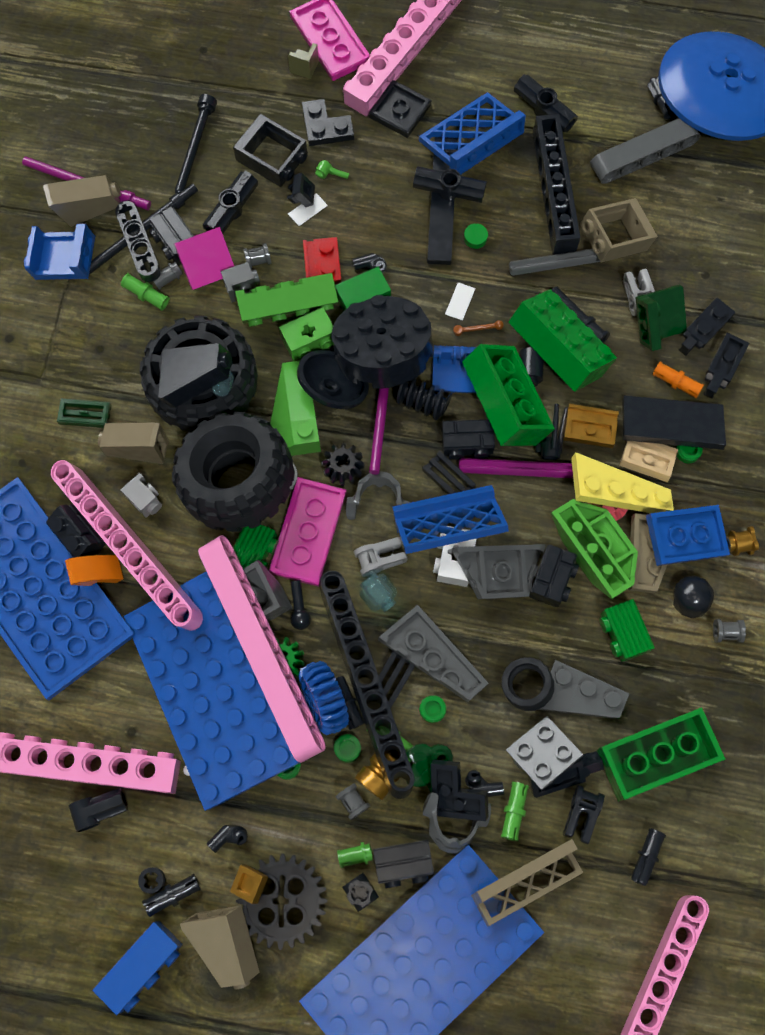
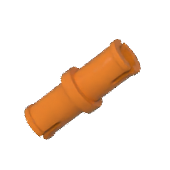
[652,361,704,398]

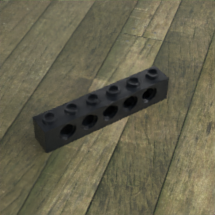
[533,114,580,255]

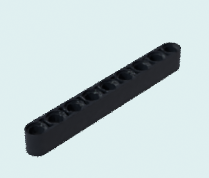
[321,571,415,799]

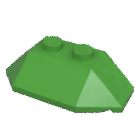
[551,499,638,599]

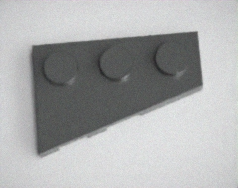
[538,660,629,719]

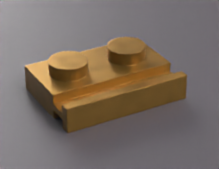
[563,404,619,448]

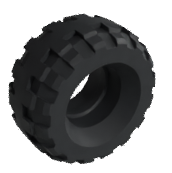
[139,316,258,433]
[172,412,295,532]

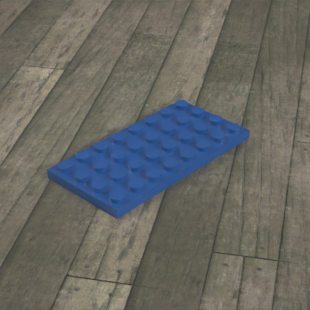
[0,477,135,700]
[123,571,300,811]
[299,845,545,1035]

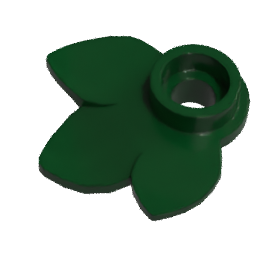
[406,743,453,793]

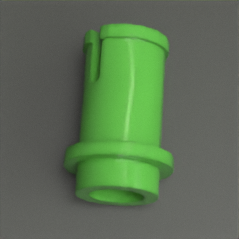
[337,842,373,868]

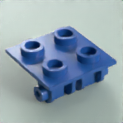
[432,345,476,393]

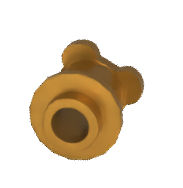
[726,526,759,556]

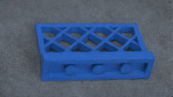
[419,92,526,175]
[392,485,509,554]

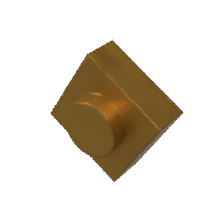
[230,865,268,904]

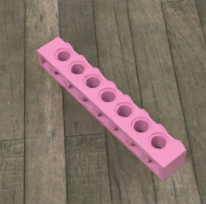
[343,0,462,117]
[0,732,181,794]

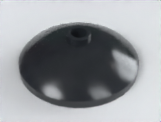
[297,350,369,409]

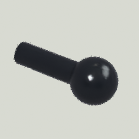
[290,580,311,630]

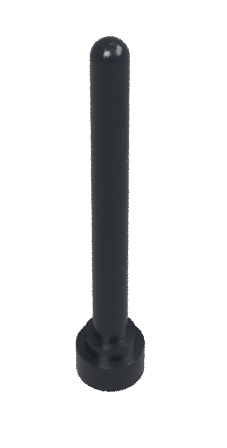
[175,94,217,194]

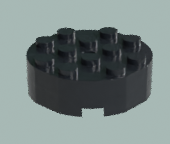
[332,295,433,389]

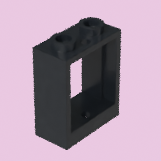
[233,114,308,187]

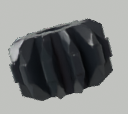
[321,442,365,487]

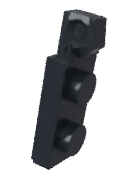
[679,298,736,356]
[703,332,750,399]
[528,751,604,798]

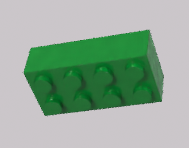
[508,289,617,392]
[462,344,555,446]
[596,707,725,802]

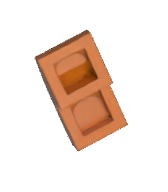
[65,555,123,586]

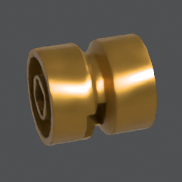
[355,753,400,800]

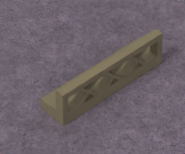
[471,839,583,927]

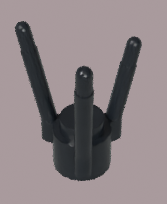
[535,403,568,460]

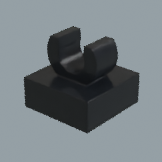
[287,173,315,207]

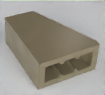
[43,175,121,227]
[98,422,169,464]
[180,905,260,989]

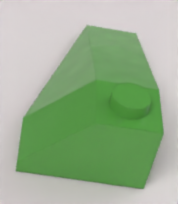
[270,360,321,456]

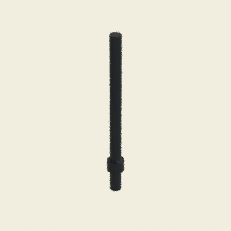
[89,183,198,275]

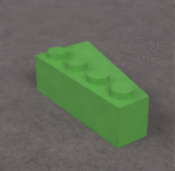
[235,273,338,327]

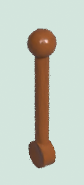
[453,320,504,336]

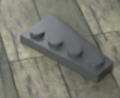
[378,605,489,703]

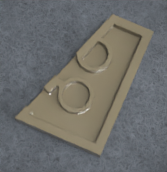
[629,513,667,594]

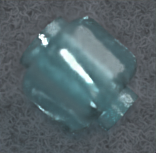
[359,572,398,612]

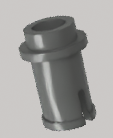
[153,262,183,290]

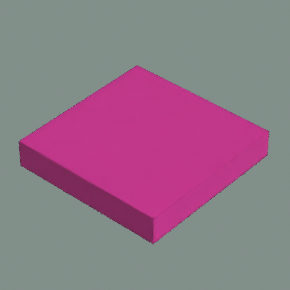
[174,227,234,290]

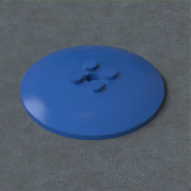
[658,31,765,141]

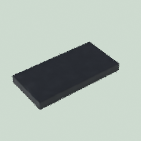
[622,395,726,450]

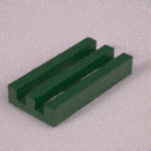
[57,398,112,428]

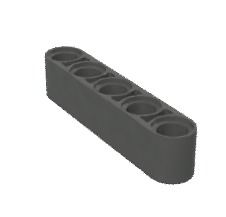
[590,118,700,184]

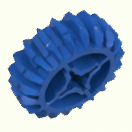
[299,661,349,735]

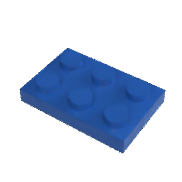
[646,505,730,566]

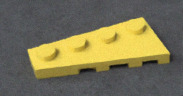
[571,452,674,513]

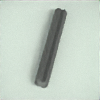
[509,248,600,276]

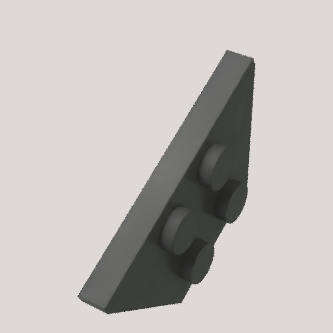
[453,544,545,600]

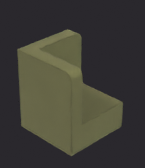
[288,43,319,79]

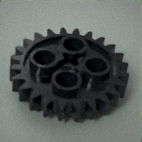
[236,854,328,950]

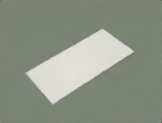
[288,193,328,226]
[445,283,475,320]

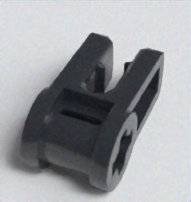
[563,785,605,845]

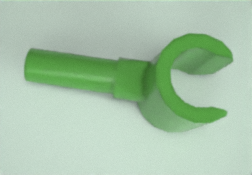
[315,160,349,179]

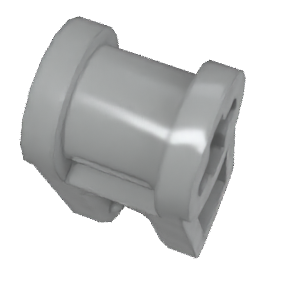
[623,269,655,316]
[354,537,408,577]

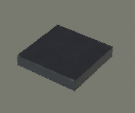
[369,80,432,138]

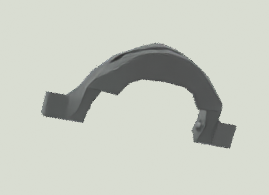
[346,471,410,520]
[423,792,491,853]

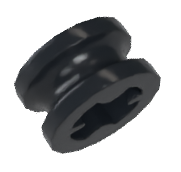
[138,867,166,894]

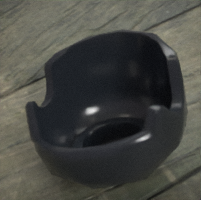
[673,576,714,618]

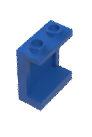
[24,224,95,280]

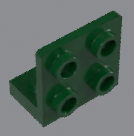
[635,285,687,351]

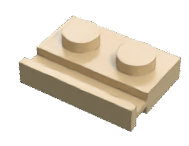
[619,441,678,482]

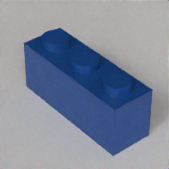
[92,921,183,1015]

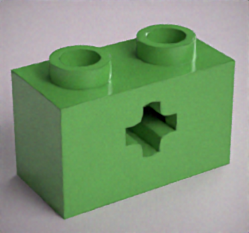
[279,307,333,361]

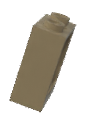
[580,198,658,263]

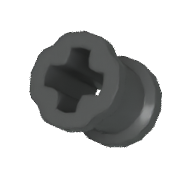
[243,243,272,269]
[713,619,746,643]
[335,783,370,820]

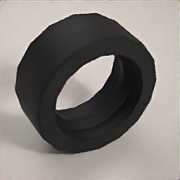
[502,657,554,711]

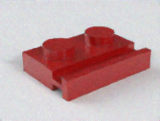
[303,237,341,285]

